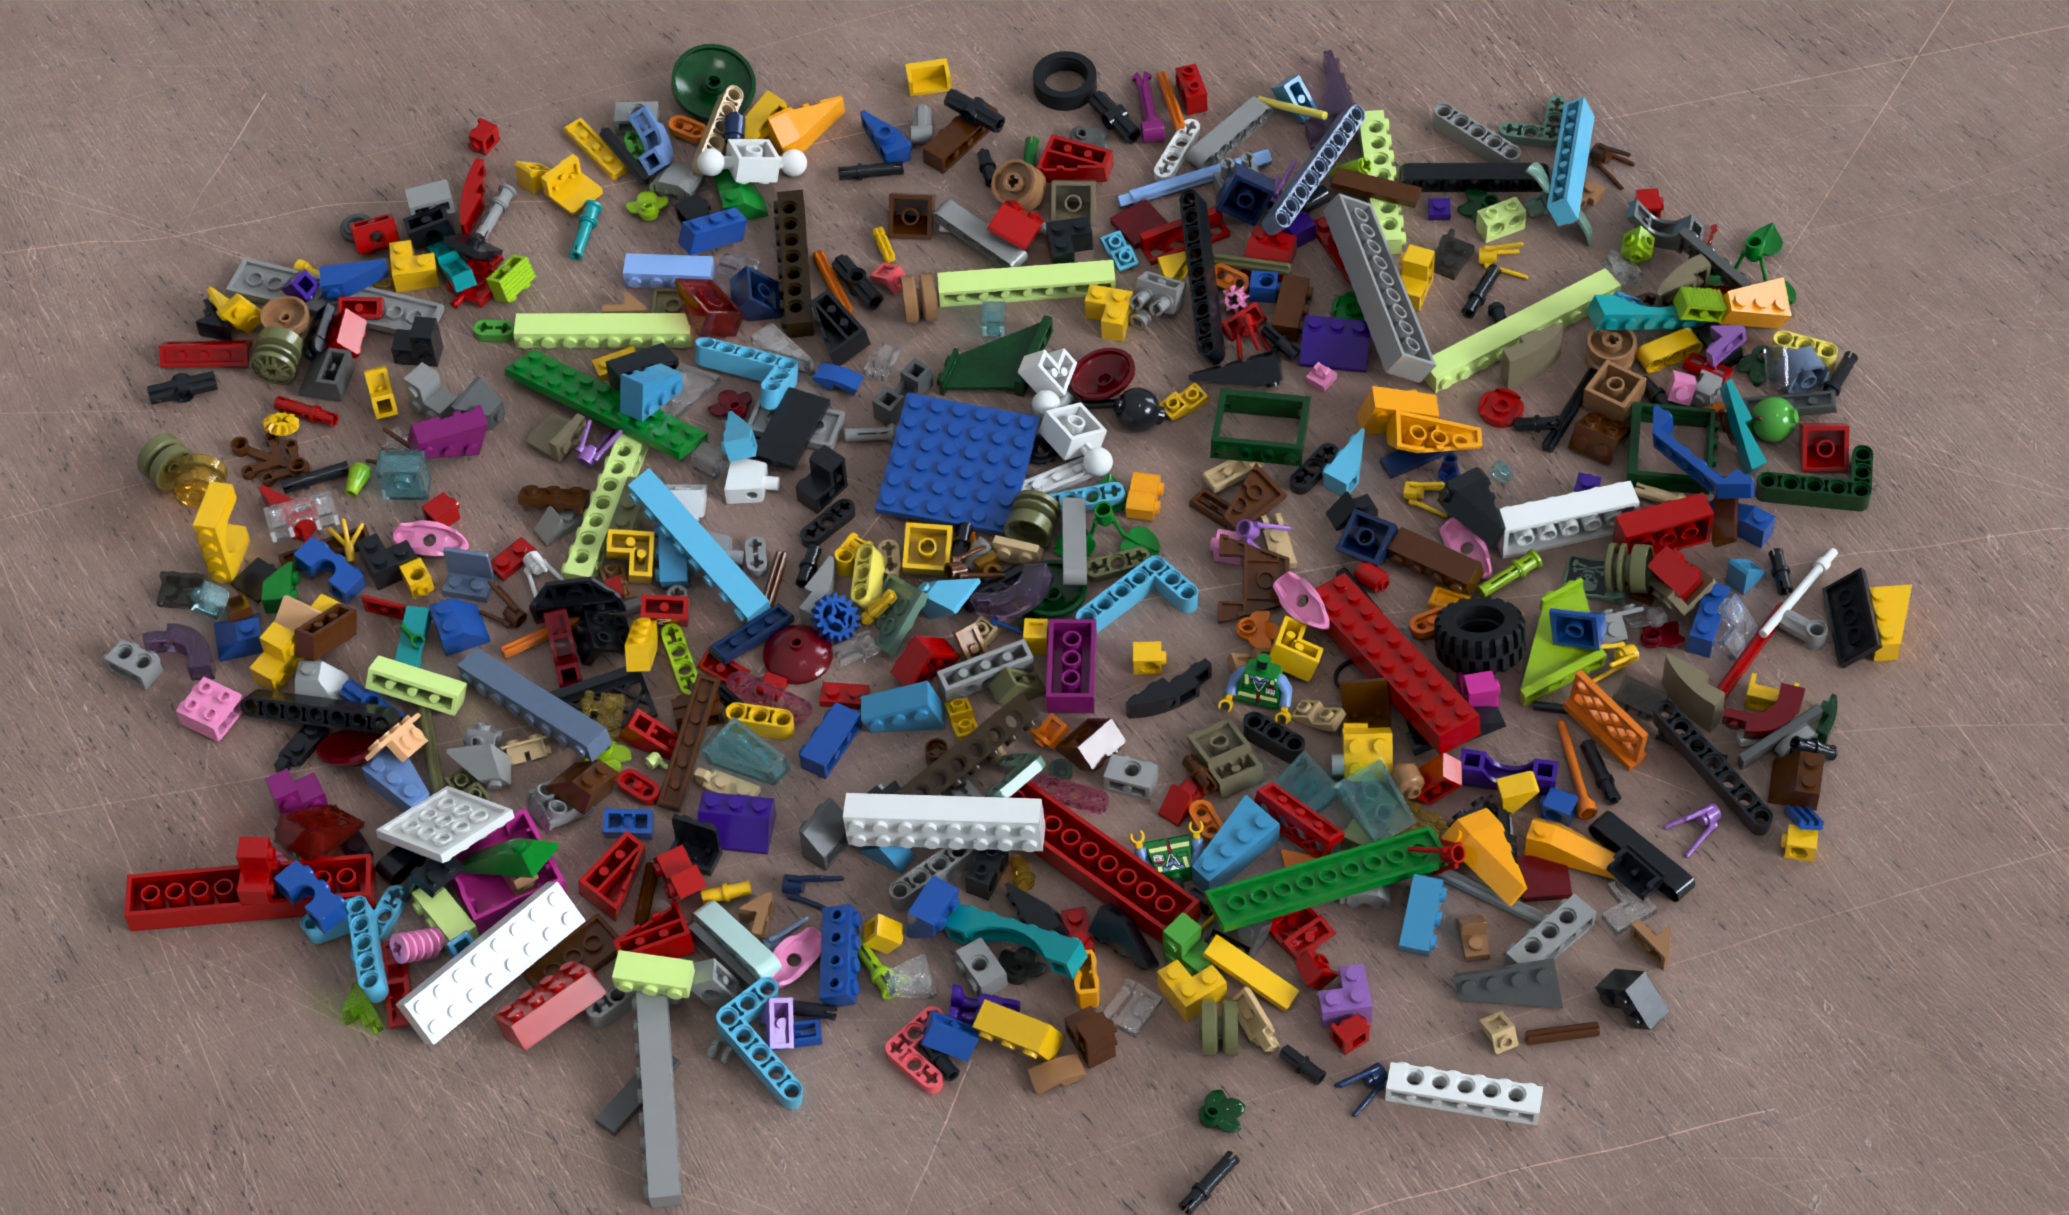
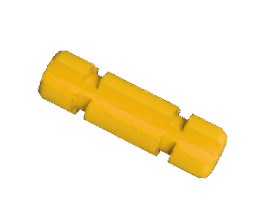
[872,227,895,263]
[860,589,898,626]

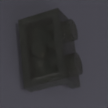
[1433,228,1474,280]
[156,571,209,610]

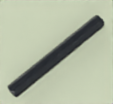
[1542,368,1598,453]

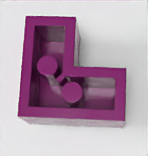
[265,769,329,826]

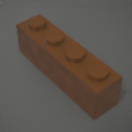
[923,103,998,174]
[1387,527,1484,596]

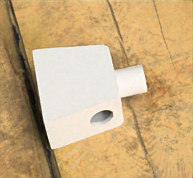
[724,458,780,504]

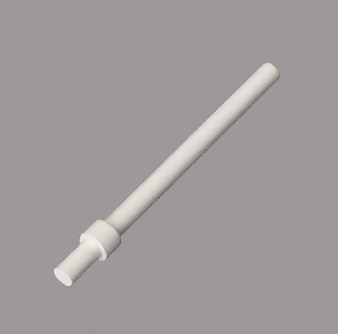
[1759,548,1838,638]

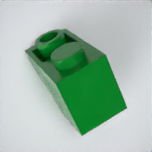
[261,561,300,614]

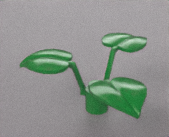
[1708,222,1796,306]
[1053,473,1160,561]

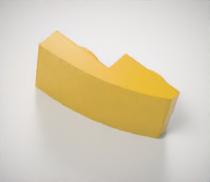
[1159,382,1210,421]
[944,697,978,742]

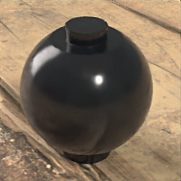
[1113,387,1165,433]

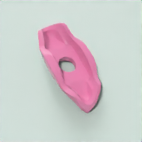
[1439,517,1493,580]
[392,520,469,556]
[1273,571,1330,630]
[764,927,822,993]

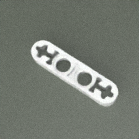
[1154,119,1200,182]

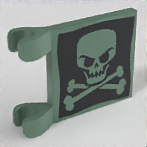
[1562,555,1625,606]

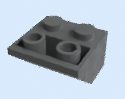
[298,348,355,402]
[799,797,849,871]
[1204,917,1273,959]

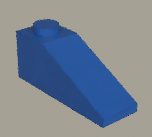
[860,110,912,163]
[320,259,389,301]
[1709,499,1776,548]

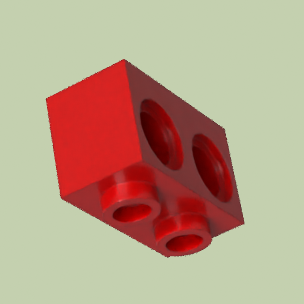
[1175,64,1208,115]

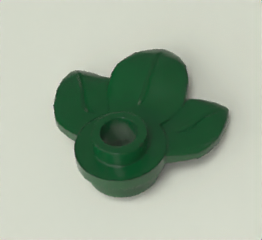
[1457,189,1501,222]
[1738,345,1780,387]
[1198,1090,1246,1133]

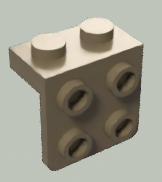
[526,413,586,463]
[1648,566,1716,615]

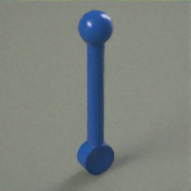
[990,616,1023,636]

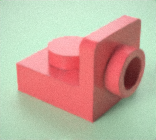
[869,262,905,295]

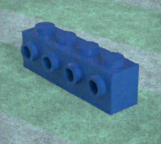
[819,904,862,1007]

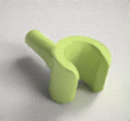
[645,752,669,770]

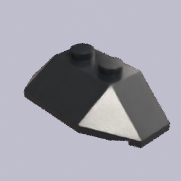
[529,576,626,622]

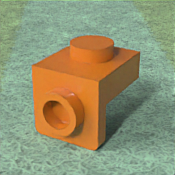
[1028,713,1071,750]

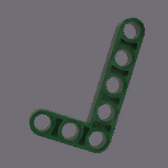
[1755,445,1874,511]

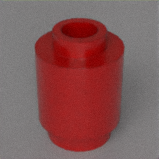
[1354,561,1390,593]

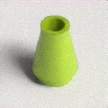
[344,462,371,497]

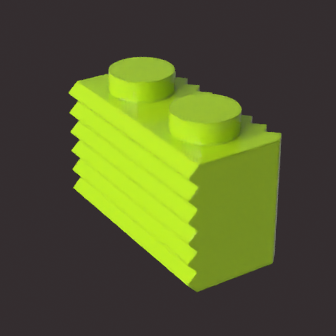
[486,254,536,303]
[1673,286,1728,323]

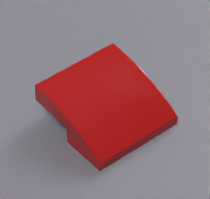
[1268,907,1336,961]

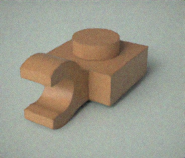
[1580,179,1606,210]

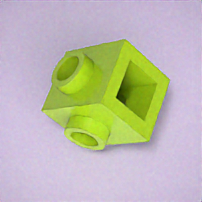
[1621,225,1655,265]

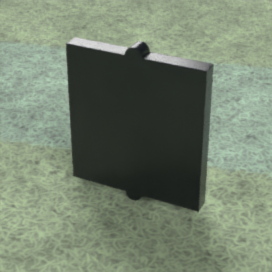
[230,557,278,604]

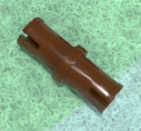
[1182,754,1217,794]

